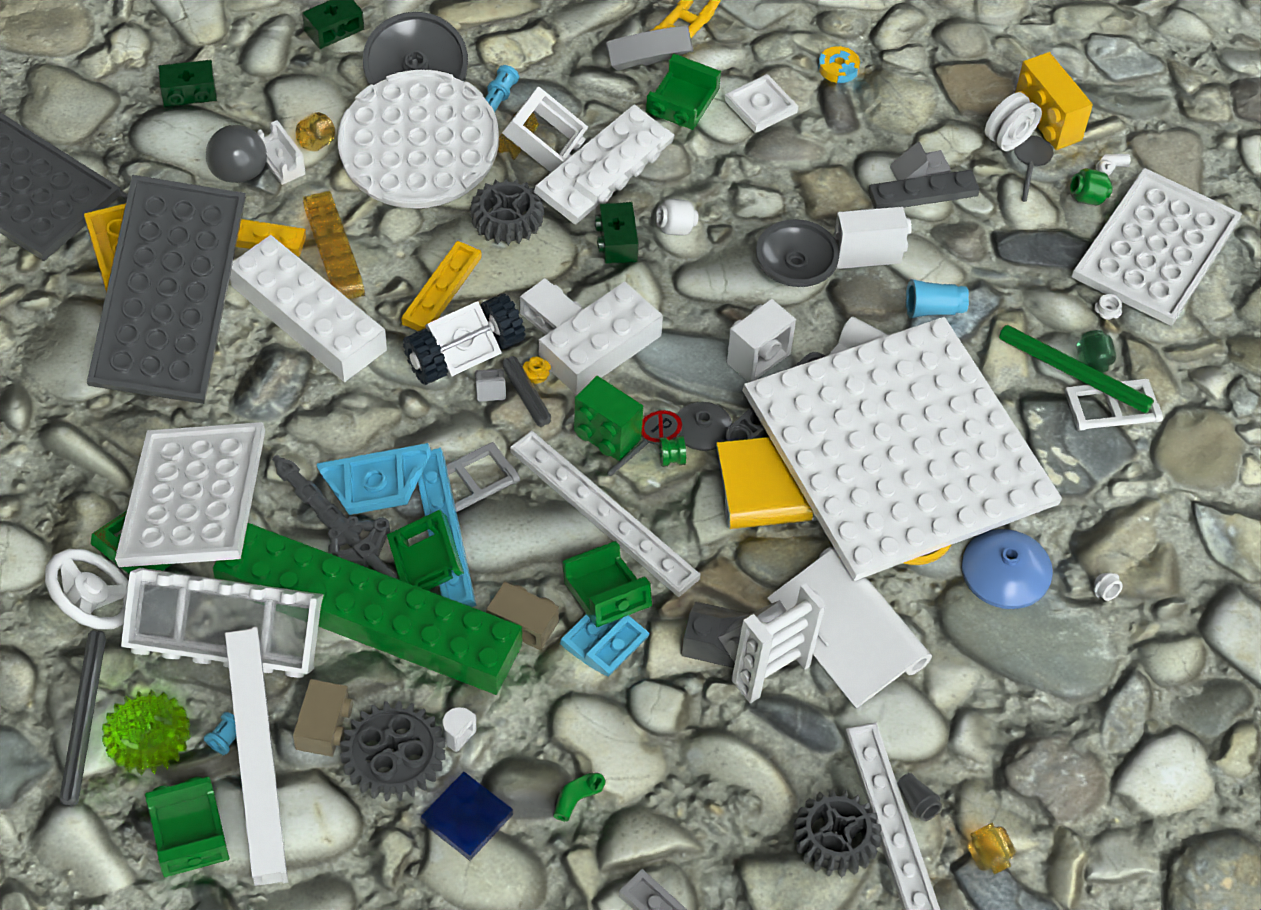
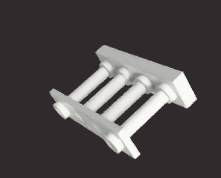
[732,583,825,703]

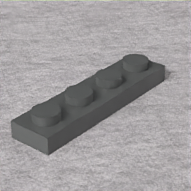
[868,169,980,209]

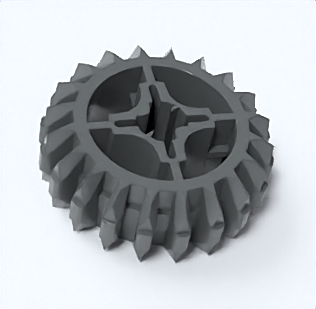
[470,178,544,246]
[793,789,882,878]

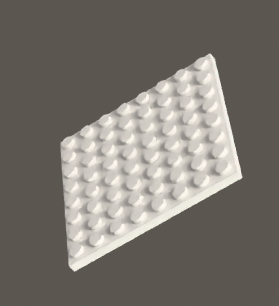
[742,317,1062,581]

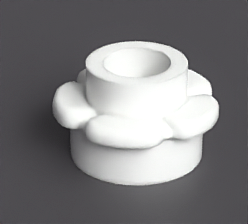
[1095,294,1122,320]
[1094,572,1123,601]

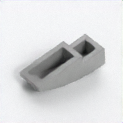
[607,26,694,71]

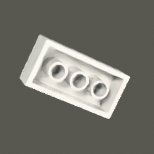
[539,282,663,395]

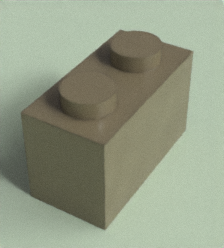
[486,581,559,650]
[293,679,353,757]

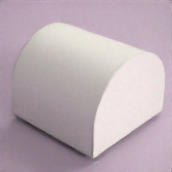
[443,707,476,752]

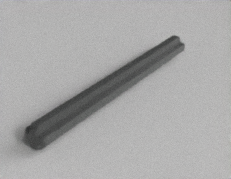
[59,630,106,806]

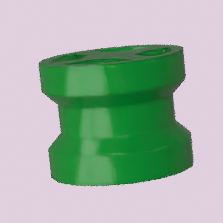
[659,436,686,467]

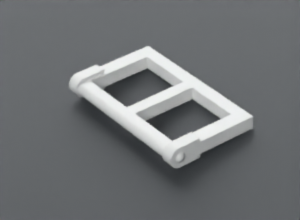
[1065,379,1163,431]

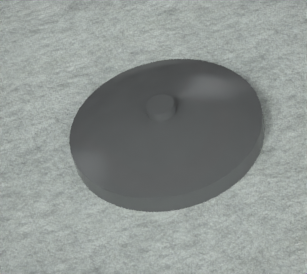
[363,12,468,85]

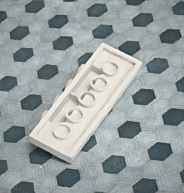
[534,104,675,225]

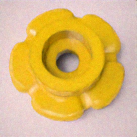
[523,357,551,384]

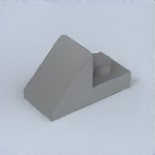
[890,142,951,181]

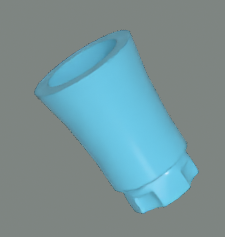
[906,279,969,318]

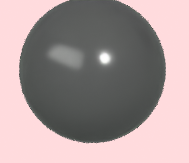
[206,125,267,183]

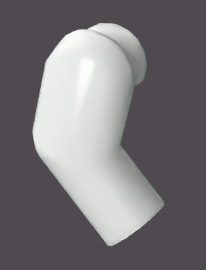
[1096,154,1130,176]

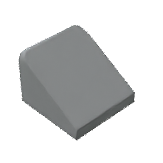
[475,369,506,401]

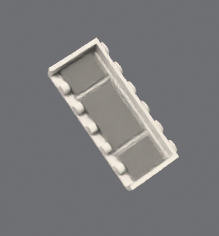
[121,568,324,678]

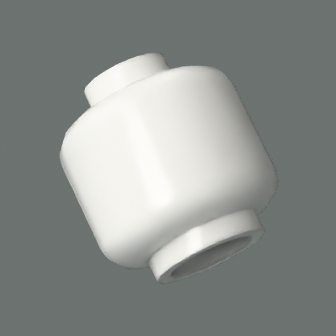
[656,199,698,235]

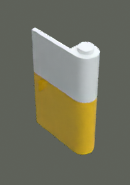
[716,437,818,529]

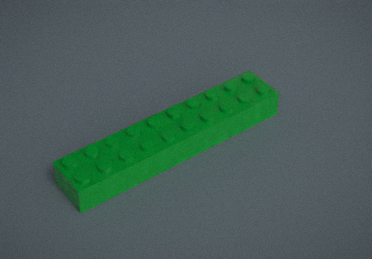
[212,523,522,695]

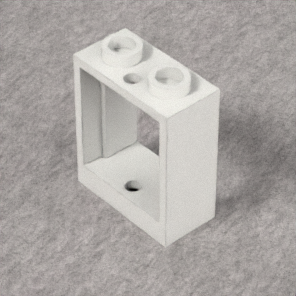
[502,86,588,172]

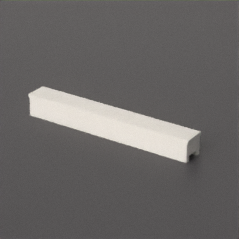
[225,627,288,886]

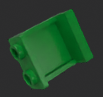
[646,54,721,130]
[562,541,652,627]
[145,777,230,878]

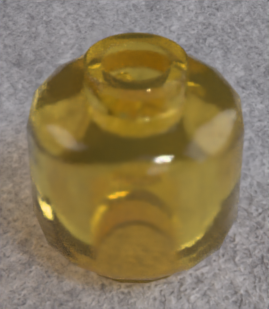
[295,112,335,152]
[967,823,1016,875]

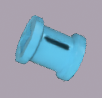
[204,712,237,755]

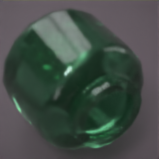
[1076,330,1116,373]

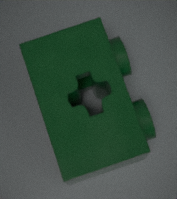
[302,0,364,49]
[158,60,217,107]
[595,202,639,264]

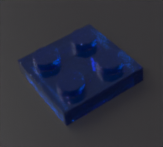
[420,772,513,861]

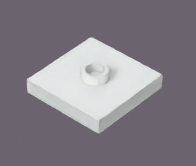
[725,74,798,133]

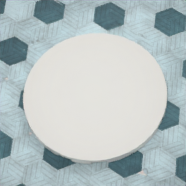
[338,70,499,208]

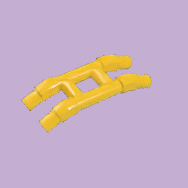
[650,0,721,38]

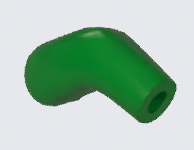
[553,773,606,822]

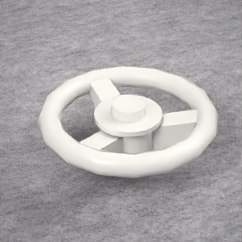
[45,549,129,629]

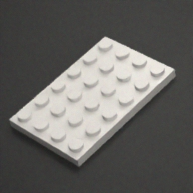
[1072,168,1242,326]
[115,422,265,567]

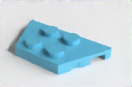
[317,443,431,515]

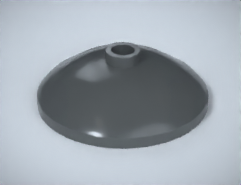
[756,219,839,287]

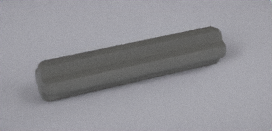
[503,356,551,427]

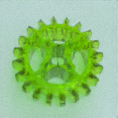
[102,689,191,776]

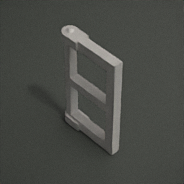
[417,442,520,513]

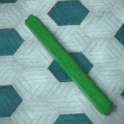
[999,325,1154,413]

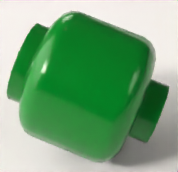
[1070,168,1113,206]

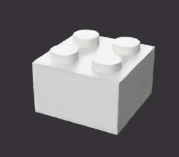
[727,299,796,382]

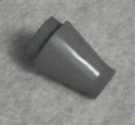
[897,773,942,821]

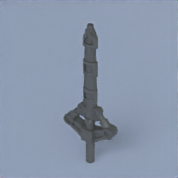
[272,455,398,579]

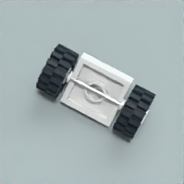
[403,293,526,385]

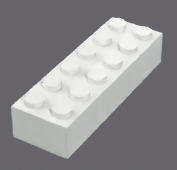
[230,235,387,383]

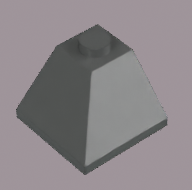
[682,602,750,668]

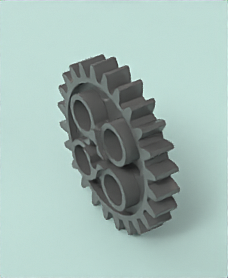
[340,701,446,801]

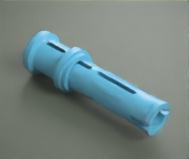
[485,65,519,113]

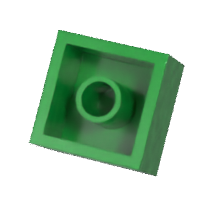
[574,376,643,461]

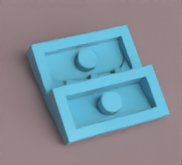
[560,614,650,677]

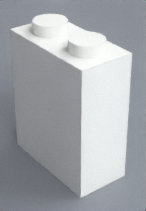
[834,207,911,269]

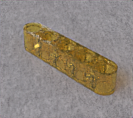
[303,190,365,300]

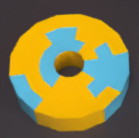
[818,46,860,83]

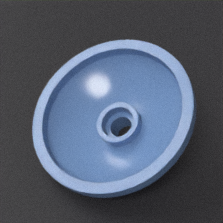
[961,529,1053,609]

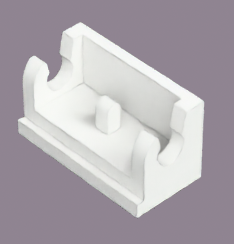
[257,120,306,185]

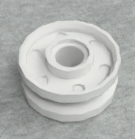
[985,92,1042,152]

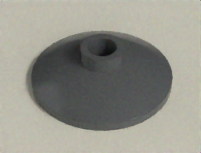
[677,402,732,451]

